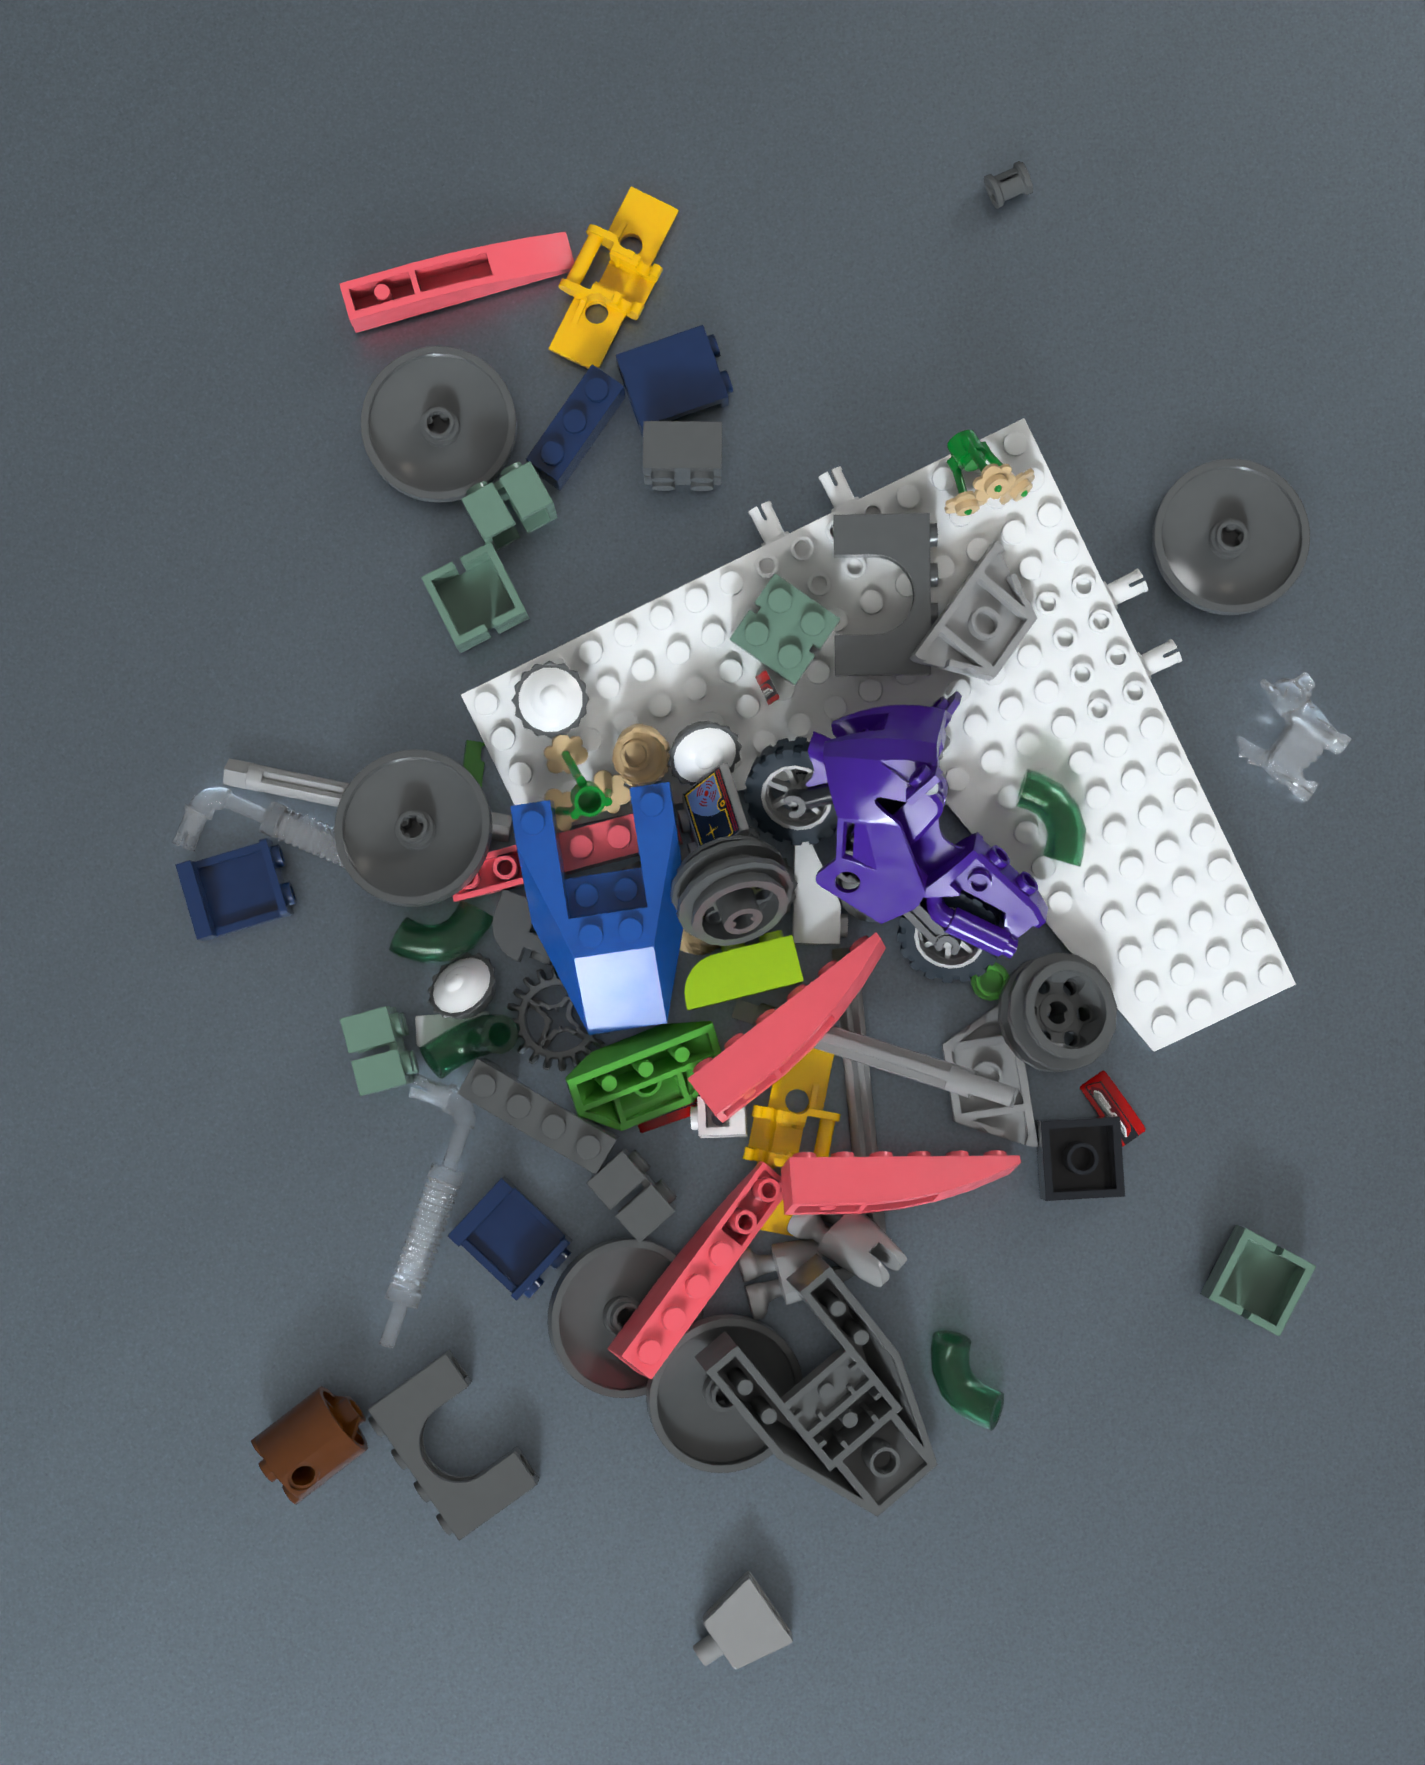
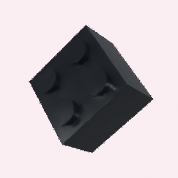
[1035,1115,1125,1201]

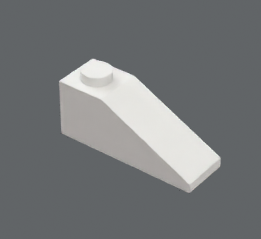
[792,841,848,945]

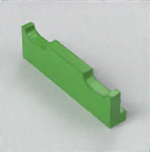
[463,740,485,787]

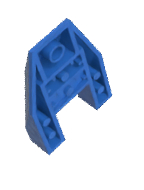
[510,782,683,1035]

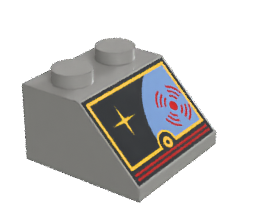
[677,763,749,854]

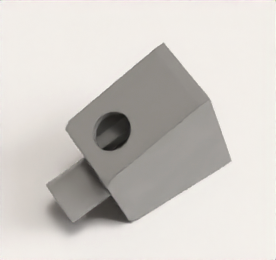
[693,1571,793,1669]

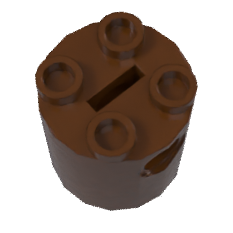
[251,1386,368,1505]

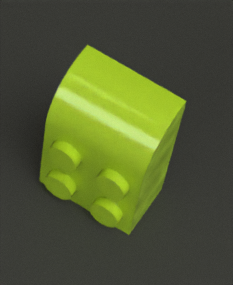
[684,930,804,1011]

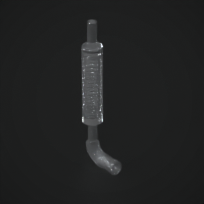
[172,786,344,867]
[379,1073,476,1349]

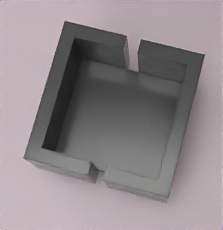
[643,421,722,491]
[586,1148,677,1243]

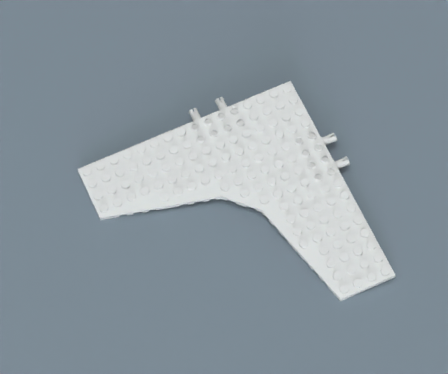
[461,418,1296,1052]

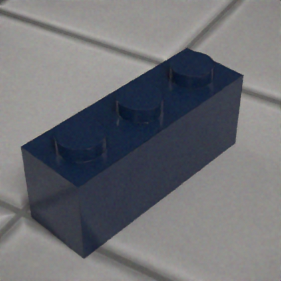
[526,364,626,491]

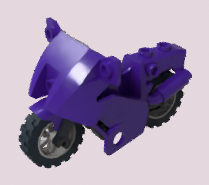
[744,691,1048,983]

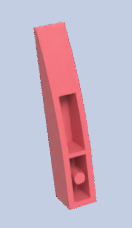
[339,232,575,333]
[452,813,683,902]
[688,932,886,1123]
[781,1150,1021,1215]
[607,1161,783,1380]

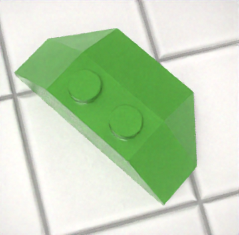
[565,1021,721,1131]

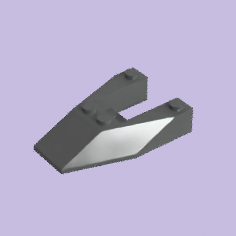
[695,1253,938,1517]

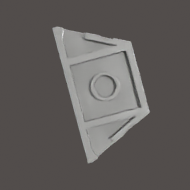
[909,541,1037,681]
[942,1005,1038,1147]

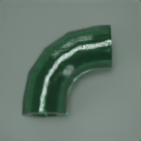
[1016,769,1087,867]
[389,900,493,964]
[420,1014,518,1079]
[931,1330,1004,1431]

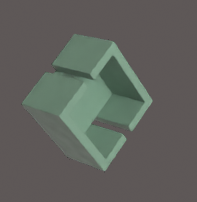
[461,461,558,552]
[421,542,529,653]
[730,573,840,686]
[340,1006,419,1096]
[1200,1225,1316,1337]

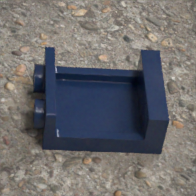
[615,325,733,436]
[175,838,297,941]
[448,1176,572,1301]

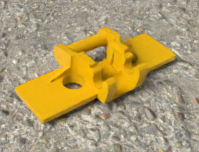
[549,186,679,369]
[742,1048,841,1237]

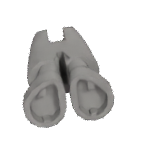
[787,1214,907,1288]
[738,1239,854,1320]

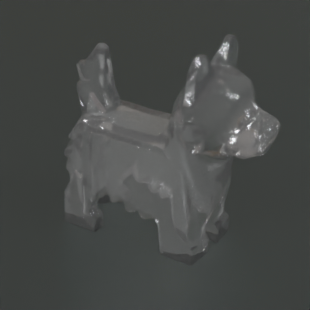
[1236,672,1352,802]

